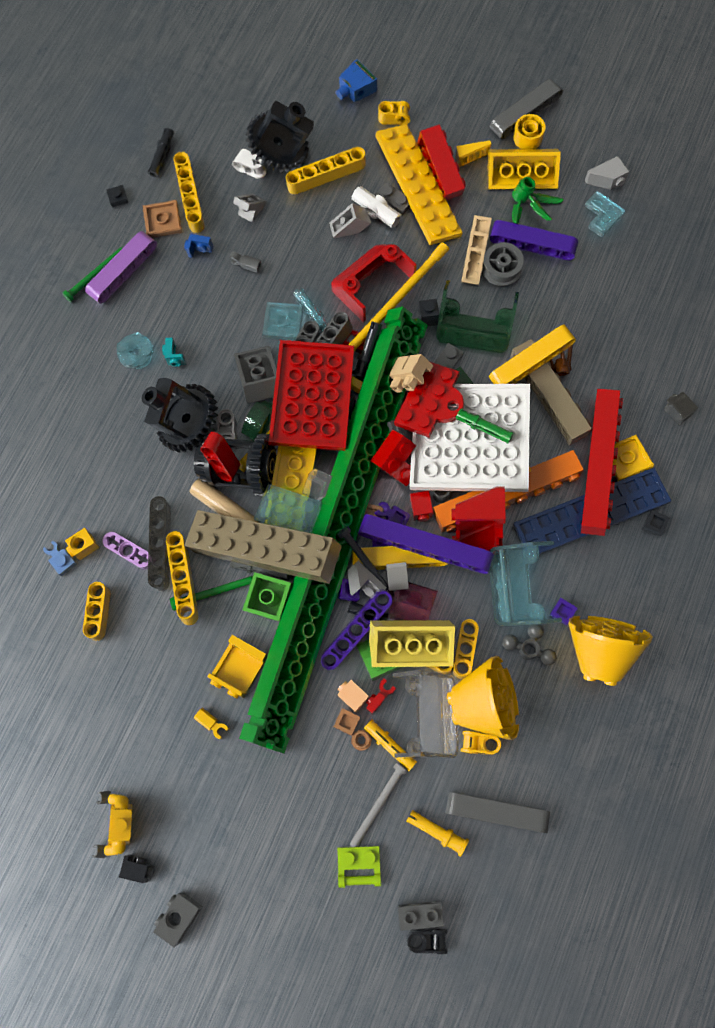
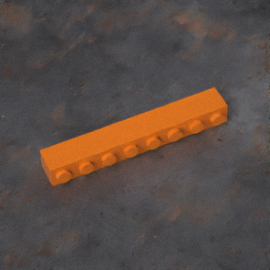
[433,450,584,533]

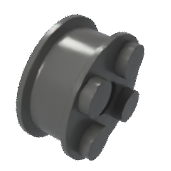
[482,242,524,286]

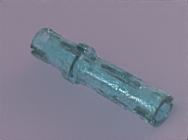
[293,288,328,333]

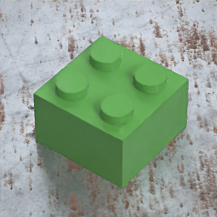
[242,572,292,622]

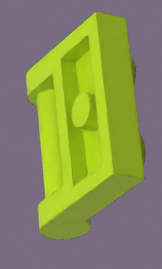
[337,846,381,888]

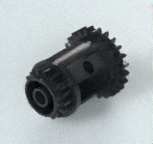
[194,434,277,497]

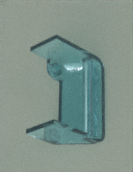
[490,541,562,626]

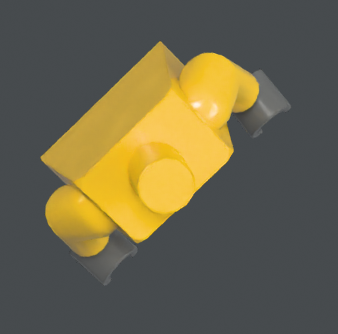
[92,791,132,858]

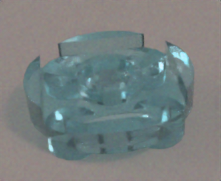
[116,332,154,369]

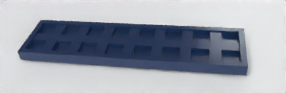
[513,468,671,559]

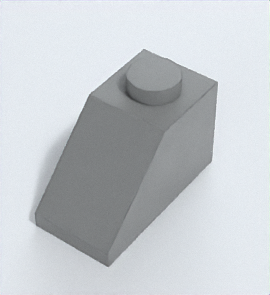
[585,156,629,190]
[329,203,371,238]

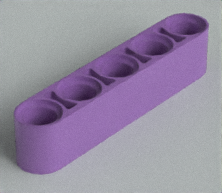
[85,231,157,304]

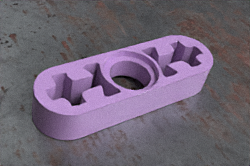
[103,532,154,569]

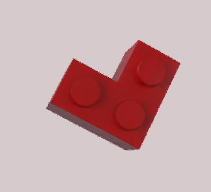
[371,429,416,486]

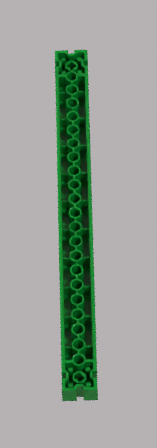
[239,306,428,754]

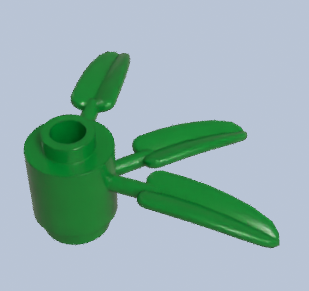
[512,177,564,224]

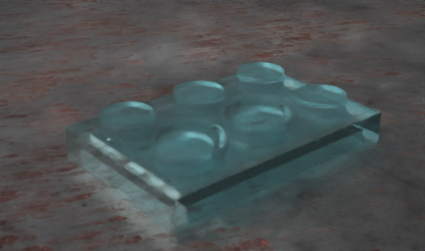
[254,484,323,533]

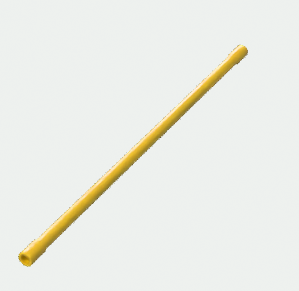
[239,242,449,473]

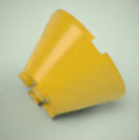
[568,616,652,686]
[447,656,519,740]

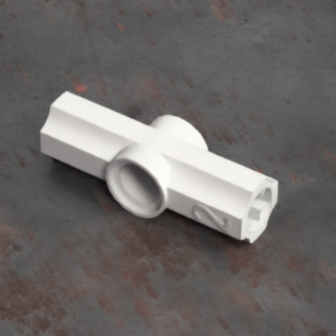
[352,186,401,228]

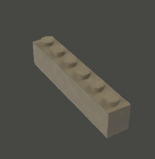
[511,339,592,446]

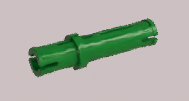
[456,408,514,444]

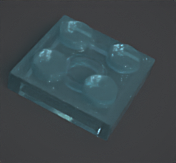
[262,302,303,340]

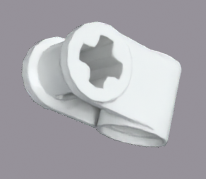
[232,149,267,179]

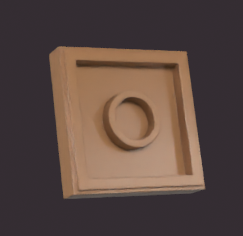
[143,200,182,238]

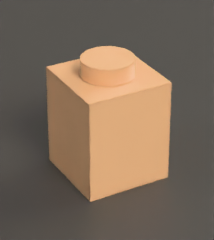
[337,680,369,713]

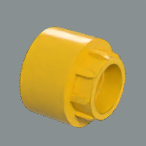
[514,114,545,149]

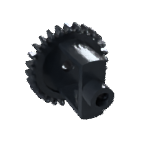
[245,100,314,173]
[142,378,218,453]

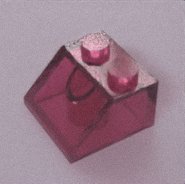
[387,582,438,621]

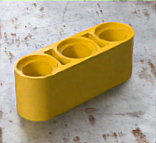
[83,582,111,641]
[453,619,479,679]

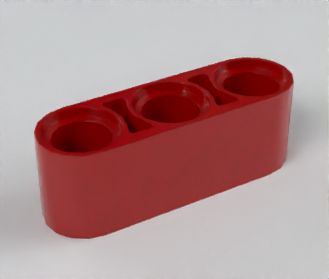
[200,432,241,482]

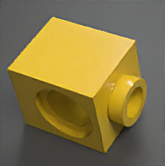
[65,528,100,560]

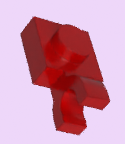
[366,678,396,715]

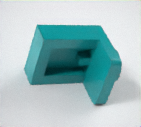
[162,337,186,367]

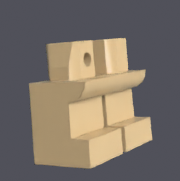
[389,354,433,393]

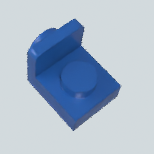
[184,233,214,258]

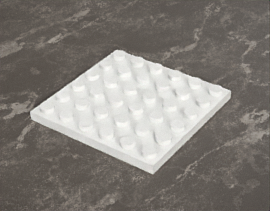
[409,384,530,492]

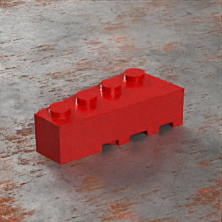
[417,124,466,201]

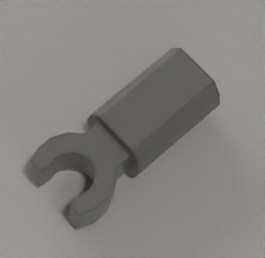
[230,251,262,273]

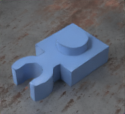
[43,541,76,576]

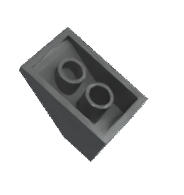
[234,346,277,403]

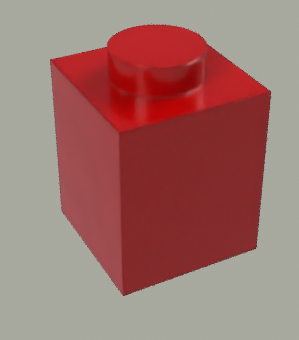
[410,491,433,522]

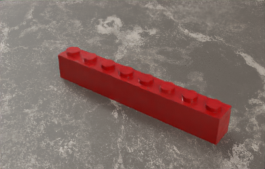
[581,389,623,536]

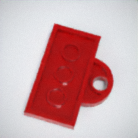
[394,361,464,438]

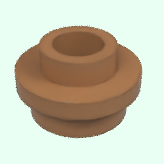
[351,730,372,751]

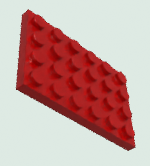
[268,340,354,451]

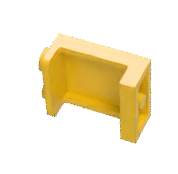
[207,635,267,699]

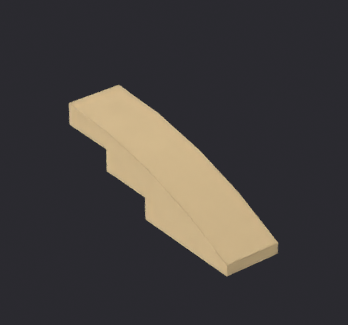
[461,215,492,285]

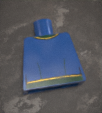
[336,59,378,102]

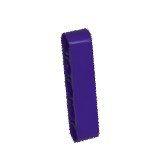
[490,220,578,260]
[321,589,392,670]

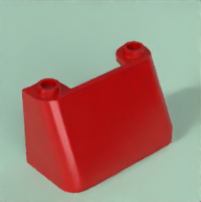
[451,486,506,554]

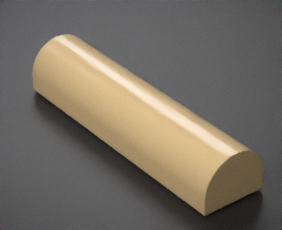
[190,479,261,523]

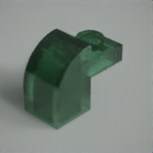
[241,401,273,440]

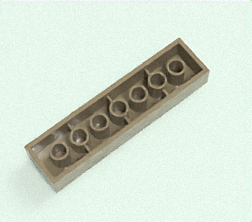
[184,510,342,584]

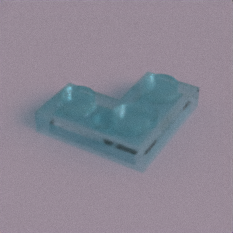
[585,191,625,238]

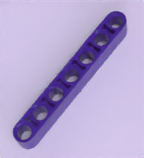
[358,514,494,574]

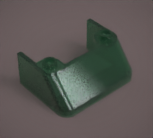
[436,280,519,353]

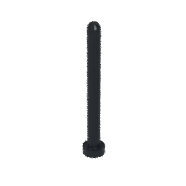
[337,526,395,599]

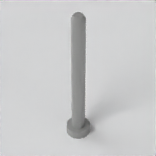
[350,763,408,847]

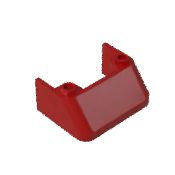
[331,244,417,323]

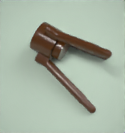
[549,345,573,376]

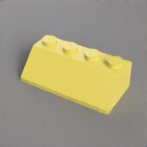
[369,620,455,667]

